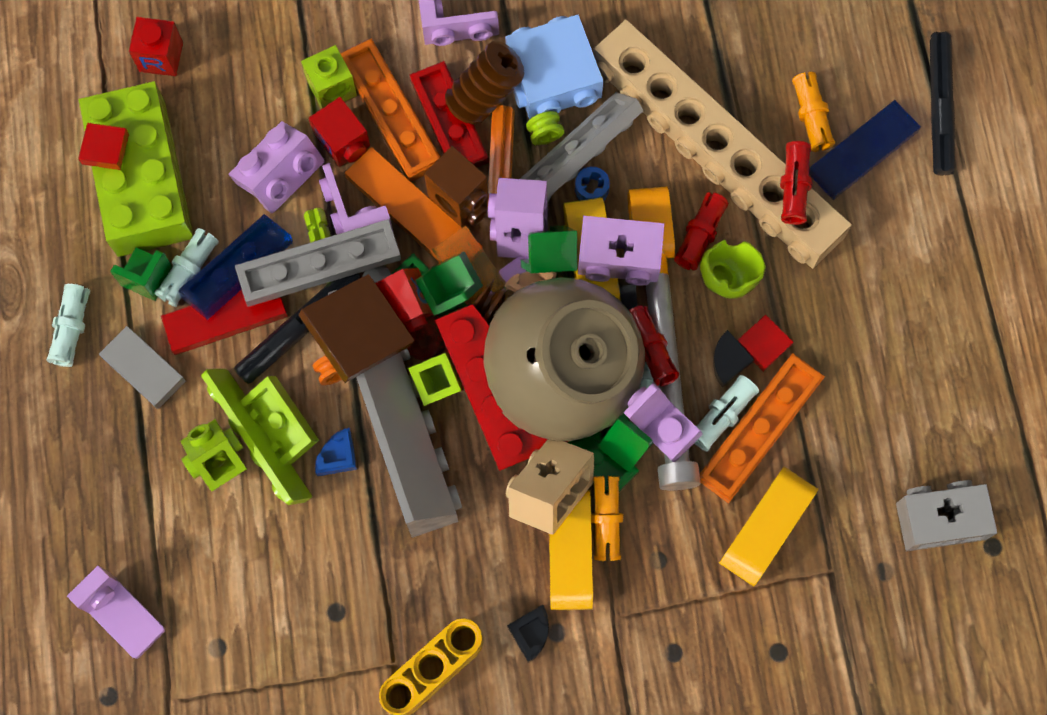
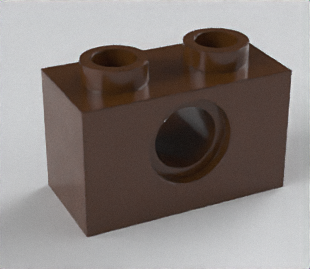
[424,146,489,230]

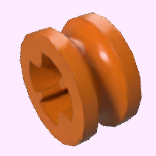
[312,355,342,386]

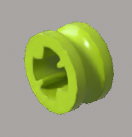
[526,111,564,145]

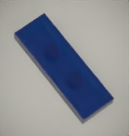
[809,100,921,200]
[178,214,293,320]

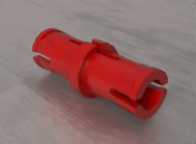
[780,141,813,225]
[674,192,729,271]
[629,305,680,387]

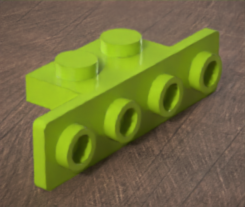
[201,369,319,505]

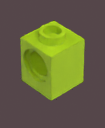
[301,45,357,109]

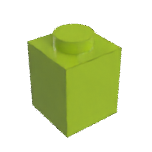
[408,352,464,406]

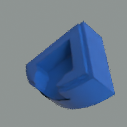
[315,428,357,477]

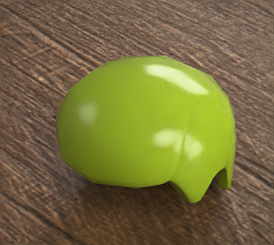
[700,240,766,299]

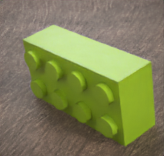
[78,81,194,257]

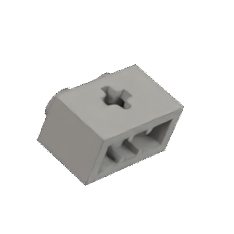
[896,480,997,552]

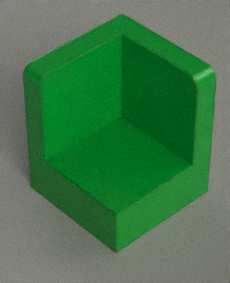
[521,225,577,273]
[110,247,173,301]
[416,251,483,316]
[597,413,653,472]

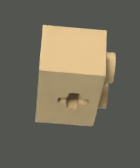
[506,440,594,535]

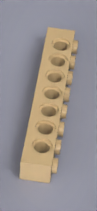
[593,20,852,269]

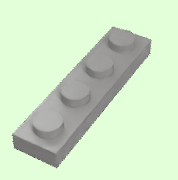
[520,92,644,202]
[235,219,401,307]

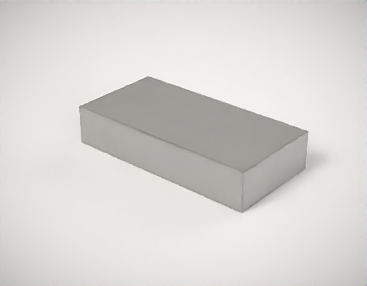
[99,326,186,410]

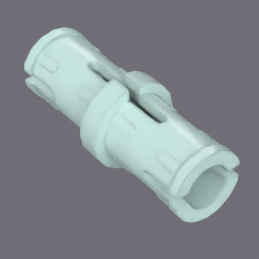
[154,228,219,307]
[46,284,90,367]
[694,375,759,452]

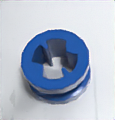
[575,167,610,201]

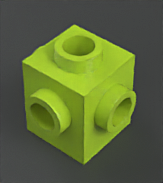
[180,419,247,492]

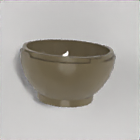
[484,277,645,442]

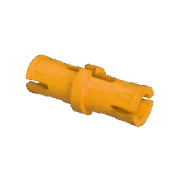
[792,72,835,152]
[591,476,623,561]

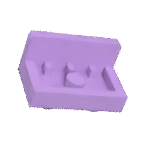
[228,121,324,213]

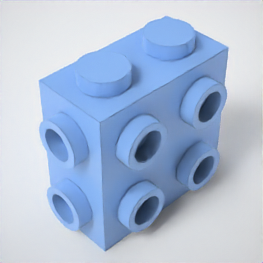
[505,14,603,119]

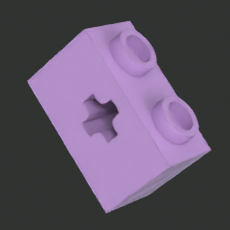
[488,178,548,258]
[578,216,664,286]

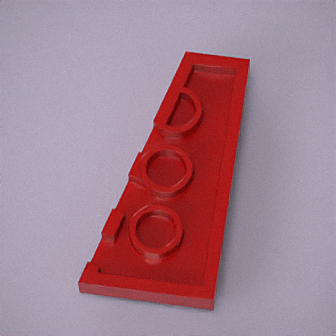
[435,304,568,471]

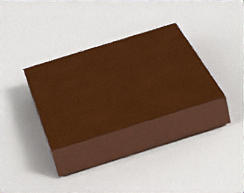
[299,274,415,383]

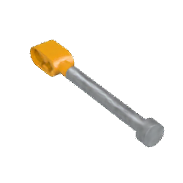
[627,186,701,491]

